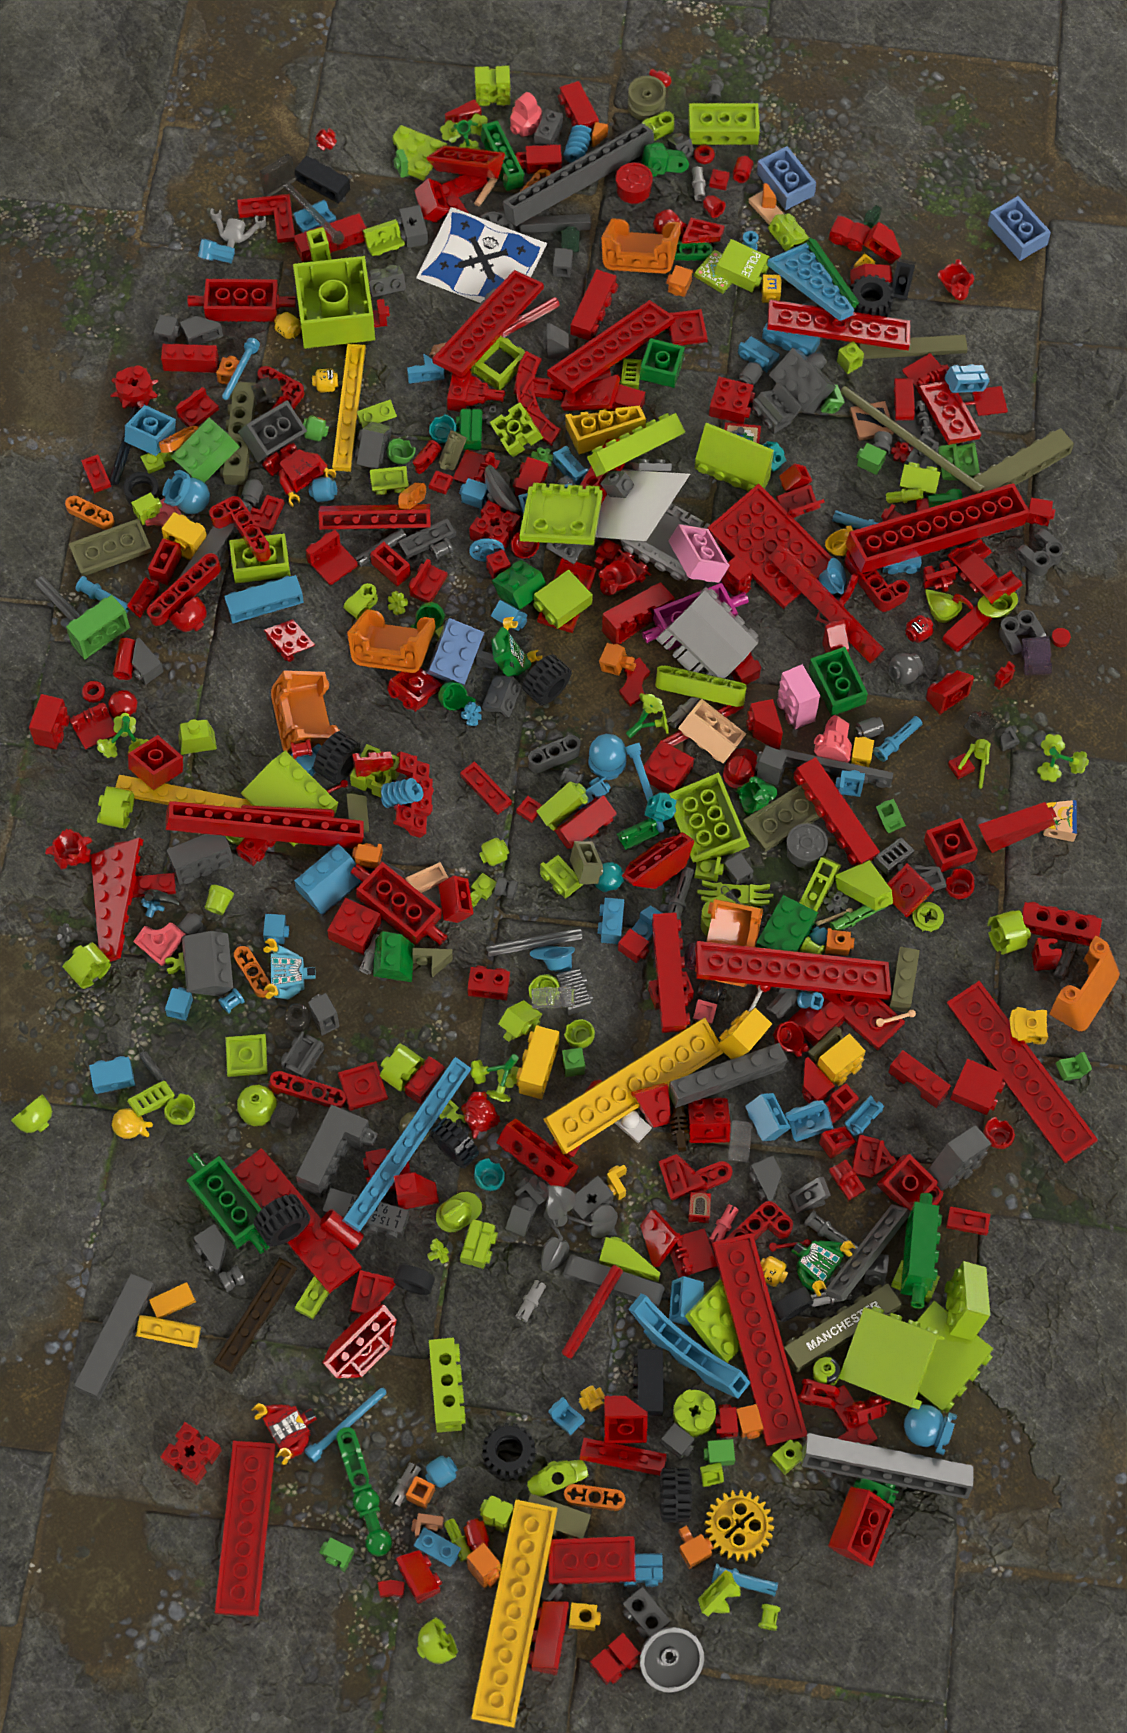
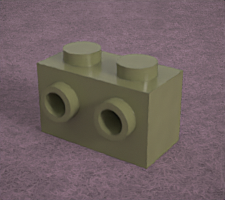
[570,841,603,884]

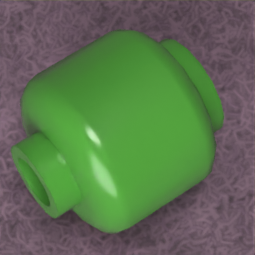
[303,415,329,441]

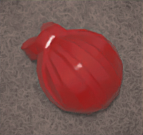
[653,209,687,236]
[773,1022,809,1057]

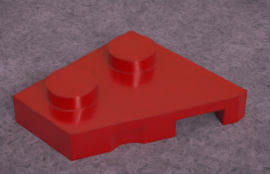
[682,218,725,244]
[352,752,394,777]
[659,1154,708,1200]
[640,1210,680,1267]

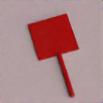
[964,386,1008,416]

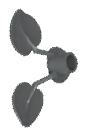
[541,1186,618,1271]

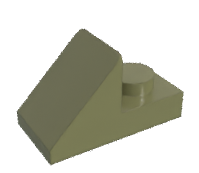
[413,948,453,977]

